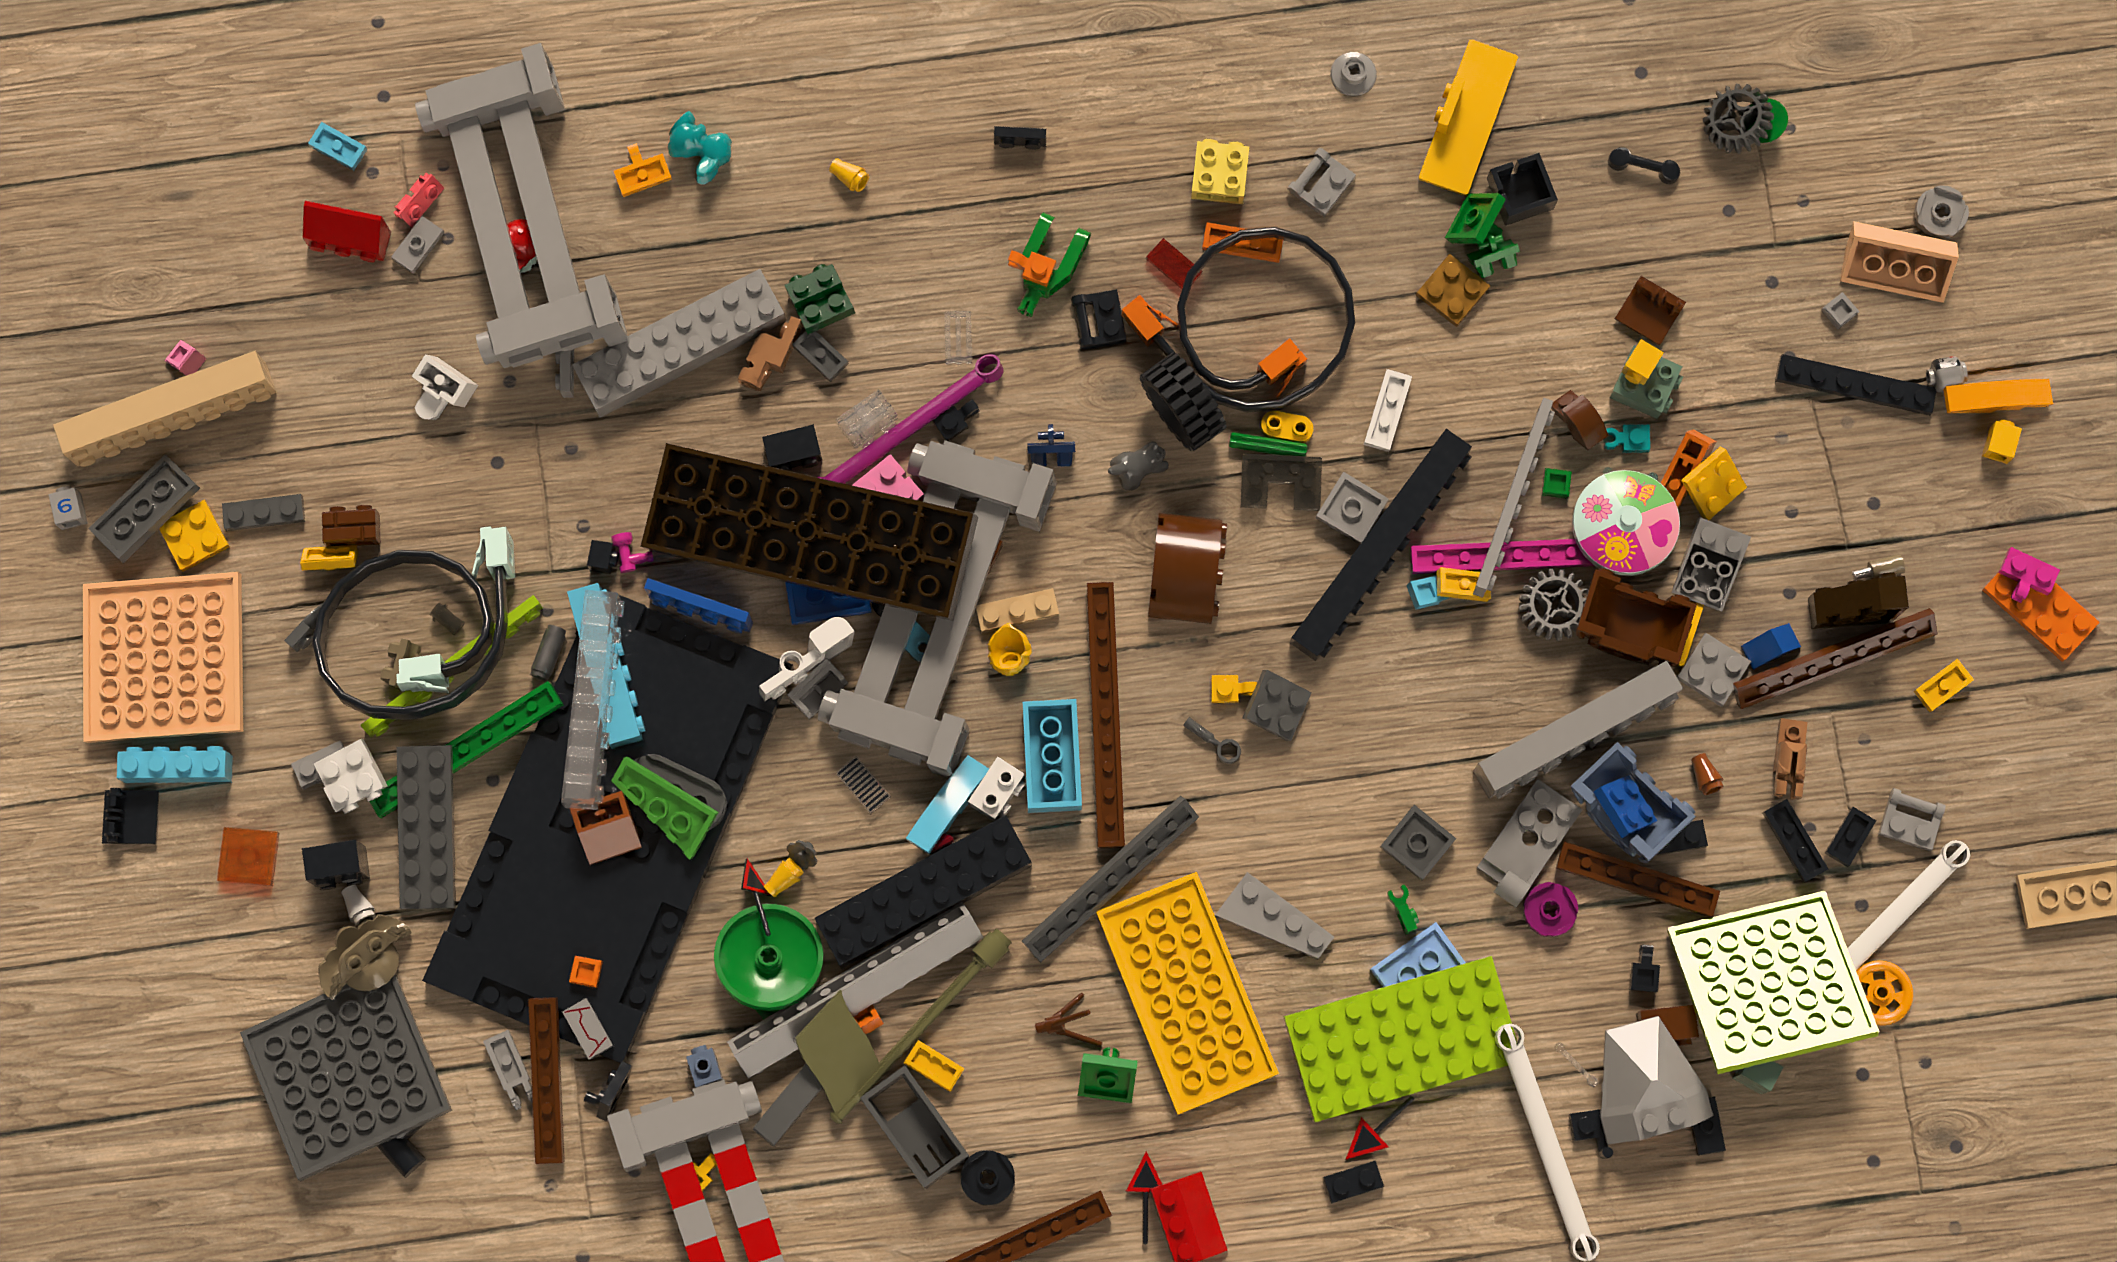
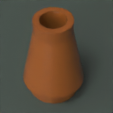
[1691,753,1724,795]

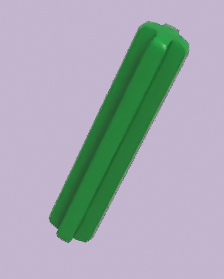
[1229,432,1307,459]

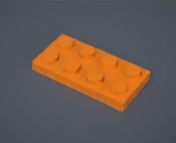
[1982,573,2100,662]

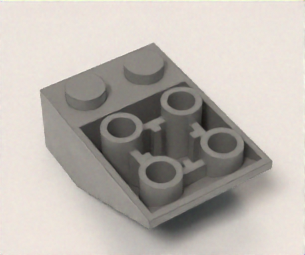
[1671,518,1751,612]

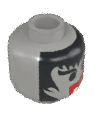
[1926,356,1968,393]

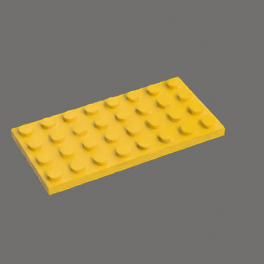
[1096,872,1279,1115]

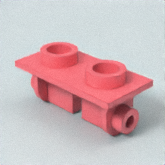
[393,173,444,228]

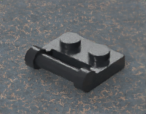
[1071,289,1127,349]

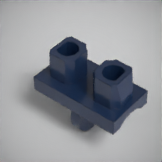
[1027,424,1075,467]

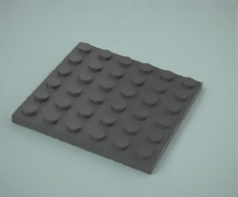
[240,973,453,1181]

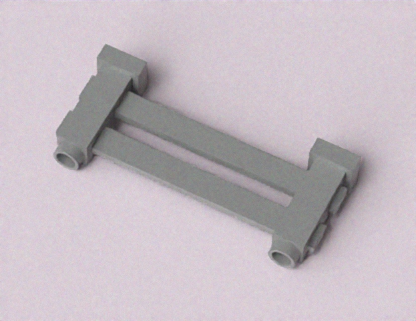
[415,43,629,368]
[818,440,1057,778]

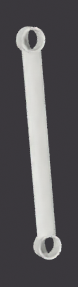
[1847,840,1970,971]
[1495,1024,1600,1261]

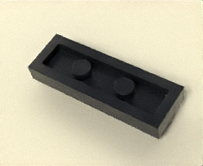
[1762,799,1829,883]

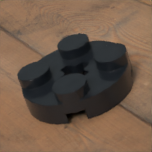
[961,1150,1015,1206]

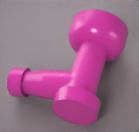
[611,532,653,573]

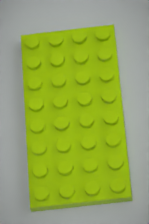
[1283,956,1518,1122]

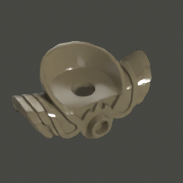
[318,914,412,1000]

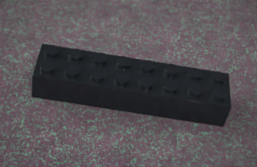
[814,815,1032,969]

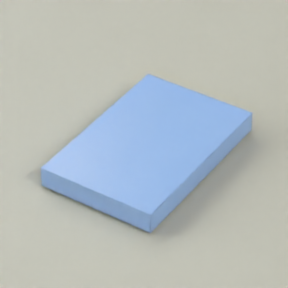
[1370,922,1466,987]

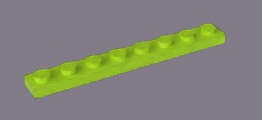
[360,595,543,738]

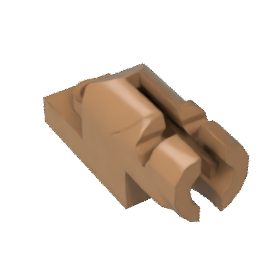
[737,316,803,391]
[1773,718,1808,800]

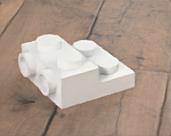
[314,739,388,814]

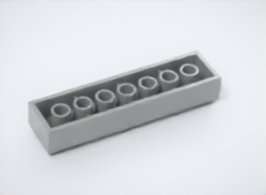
[572,269,787,418]
[1473,661,1683,799]

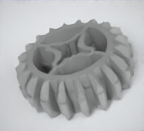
[1519,569,1588,641]

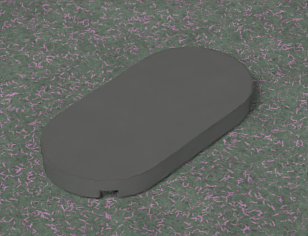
[634,754,727,830]

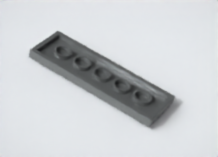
[397,745,456,909]

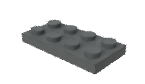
[88,454,200,563]

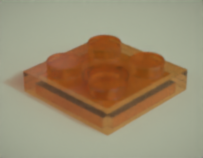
[217,827,280,886]

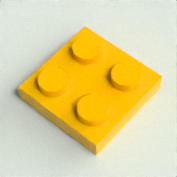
[1681,447,1747,521]
[159,500,230,572]

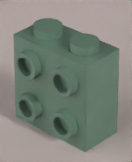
[1609,345,1684,419]

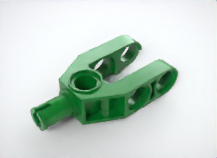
[1017,212,1091,317]

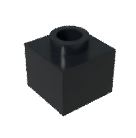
[587,540,619,574]

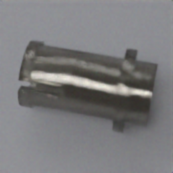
[430,603,465,636]

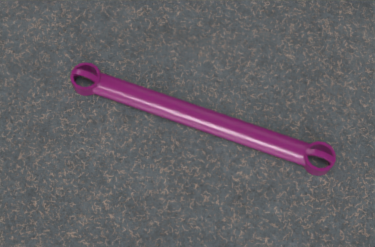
[817,354,1004,484]

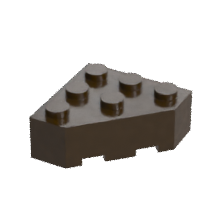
[1808,572,1909,629]

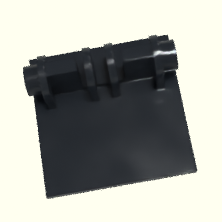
[102,788,159,844]

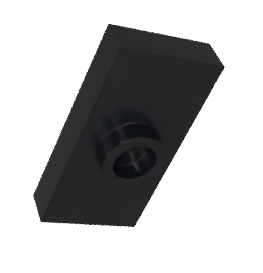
[1692,1096,1726,1156]

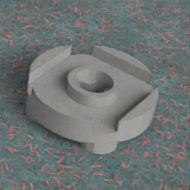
[1914,185,1969,239]

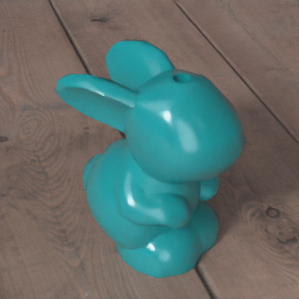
[668,111,732,185]

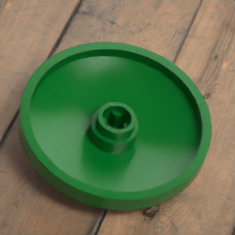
[714,904,823,1011]

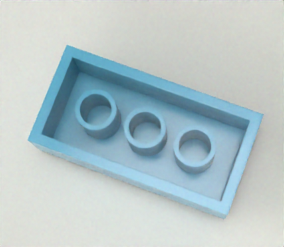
[1023,699,1082,813]

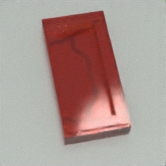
[1146,238,1203,289]

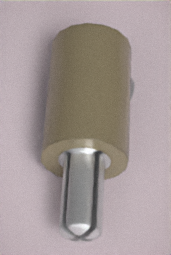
[1852,554,1905,580]

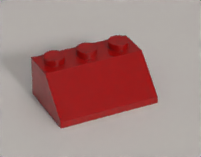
[303,201,391,263]
[1150,1171,1228,1262]

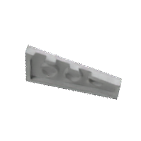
[1215,872,1334,960]

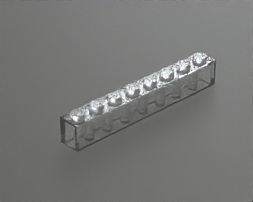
[561,590,624,810]

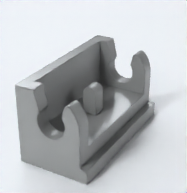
[787,658,848,720]

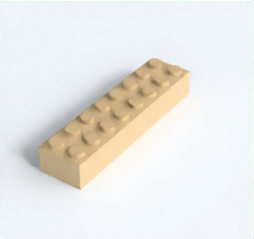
[53,351,277,467]

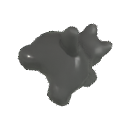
[1108,441,1169,491]

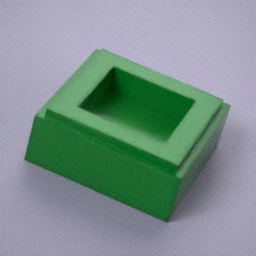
[1542,468,1572,499]

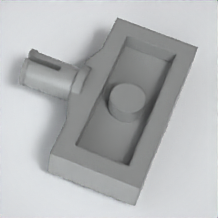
[291,741,344,789]

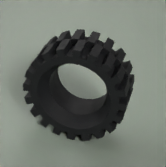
[1140,352,1227,452]

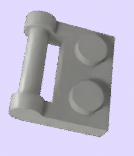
[1287,148,1356,217]
[1878,788,1946,851]

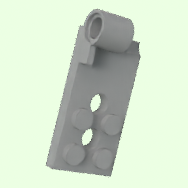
[1477,779,1582,907]

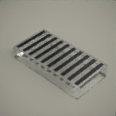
[836,756,891,815]

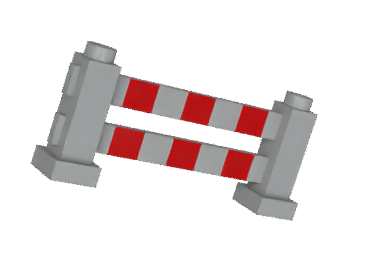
[607,1078,784,1262]

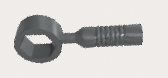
[1183,717,1241,764]

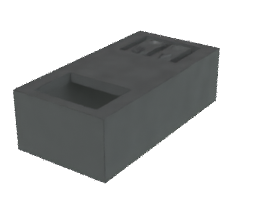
[860,1066,970,1190]

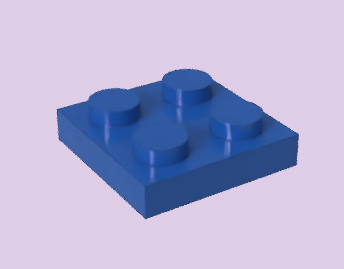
[1593,775,1658,838]

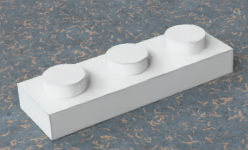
[1364,369,1412,452]

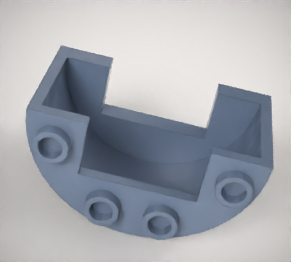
[1571,742,1696,863]

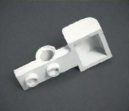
[759,617,854,701]

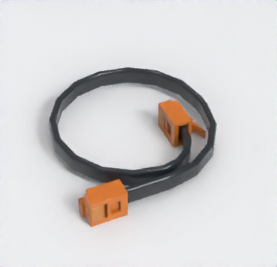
[1122,227,1355,413]

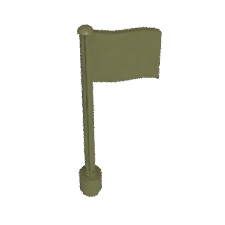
[795,928,1012,1124]

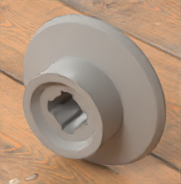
[1330,52,1377,96]

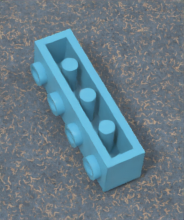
[117,746,233,783]

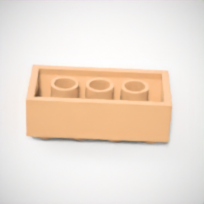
[1840,222,1959,303]

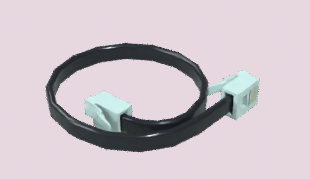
[312,526,515,720]

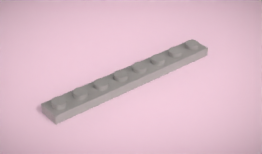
[1473,398,1555,598]

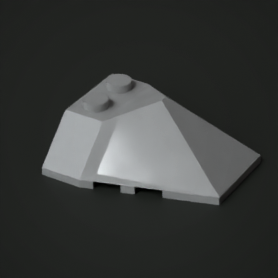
[1600,1016,1713,1144]

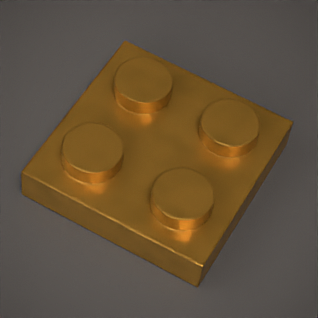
[1416,254,1490,327]

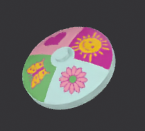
[1572,470,1680,576]

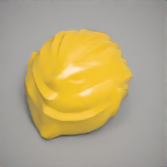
[987,623,1032,676]

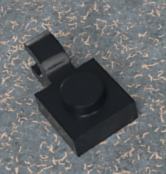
[932,399,980,441]
[1629,944,1660,993]

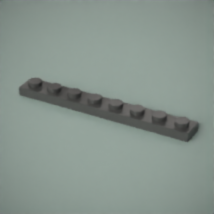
[1022,795,1199,963]

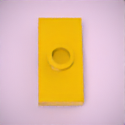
[300,545,358,571]
[904,1040,964,1092]

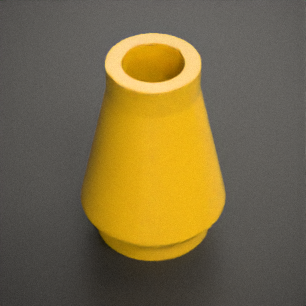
[829,159,869,192]
[764,858,804,897]

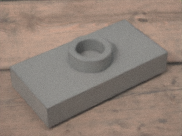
[391,216,444,274]

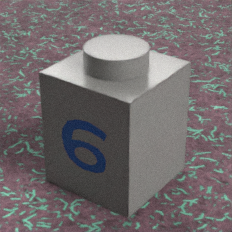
[48,486,88,530]

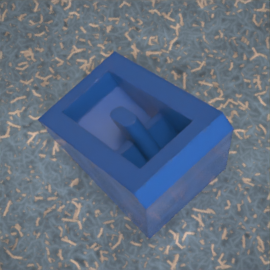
[1741,623,1801,670]

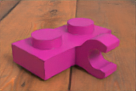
[1998,547,2060,603]

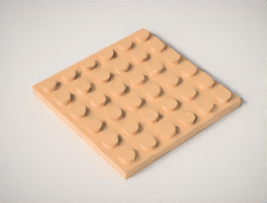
[83,572,243,743]

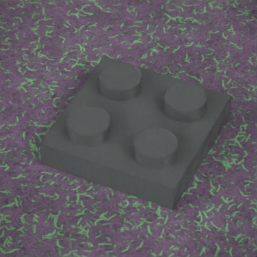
[1242,670,1312,741]
[1380,805,1456,881]

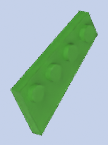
[611,757,719,860]

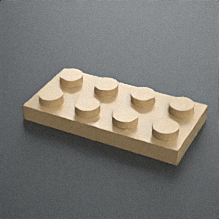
[2015,860,2117,929]

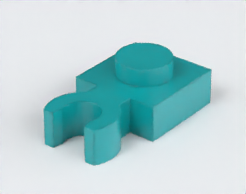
[1604,424,1650,453]

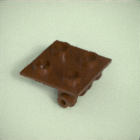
[1615,276,1686,346]

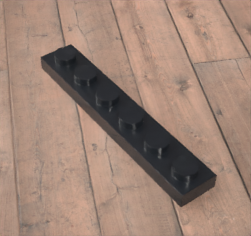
[1775,354,1937,416]

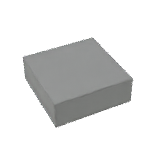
[1821,292,1860,330]

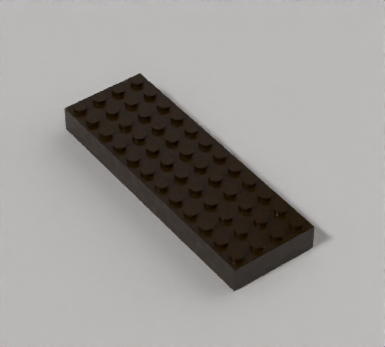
[640,443,979,621]

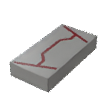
[563,998,613,1060]

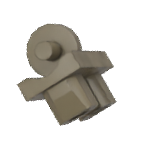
[380,639,422,692]

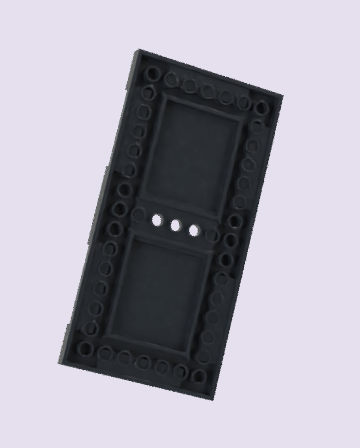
[422,587,795,1063]

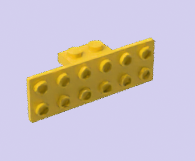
[1419,39,1518,196]

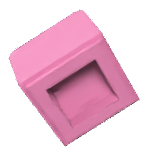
[165,340,206,376]

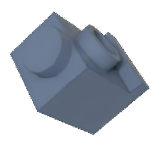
[686,1045,723,1088]

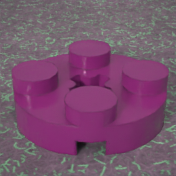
[1523,882,1578,937]

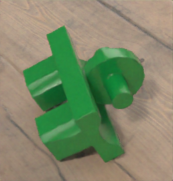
[1467,231,1520,278]

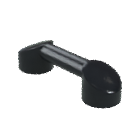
[1608,147,1680,184]

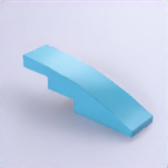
[906,755,989,854]

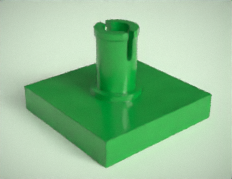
[1445,193,1506,244]
[1078,1047,1138,1103]

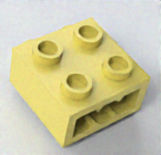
[1191,139,1249,204]

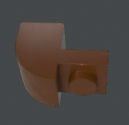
[1551,390,1609,451]

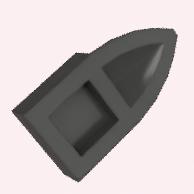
[284,603,323,652]

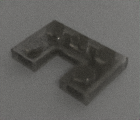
[1240,454,1322,511]

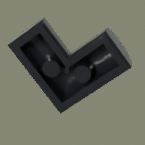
[377,1123,426,1178]

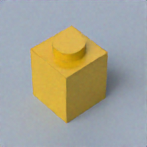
[1621,339,1664,386]
[1982,420,2022,464]

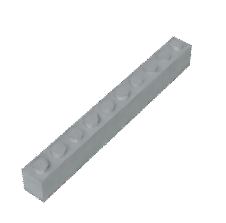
[727,902,984,1079]

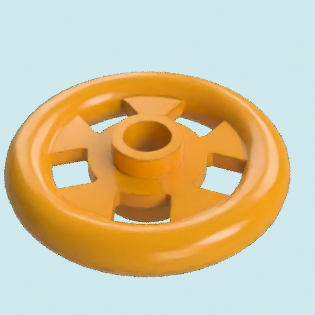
[1856,960,1913,1026]

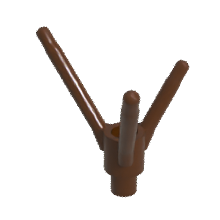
[1035,993,1102,1047]

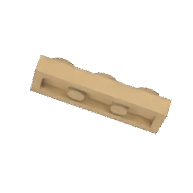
[976,588,1059,633]

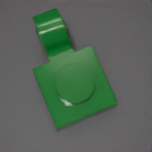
[1387,885,1420,935]

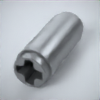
[530,625,566,681]

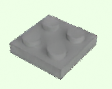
[1316,472,1389,544]
[1677,633,1751,707]

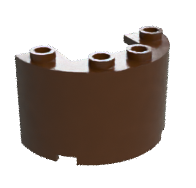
[1148,513,1227,624]
[1576,568,1697,667]

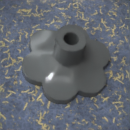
[787,840,818,869]

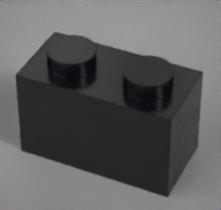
[762,424,823,471]

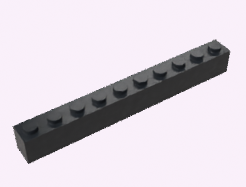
[1290,428,1472,661]

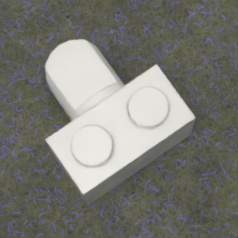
[412,354,478,420]

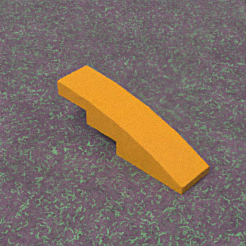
[1943,379,2053,413]

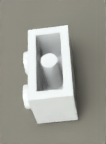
[968,757,1026,821]

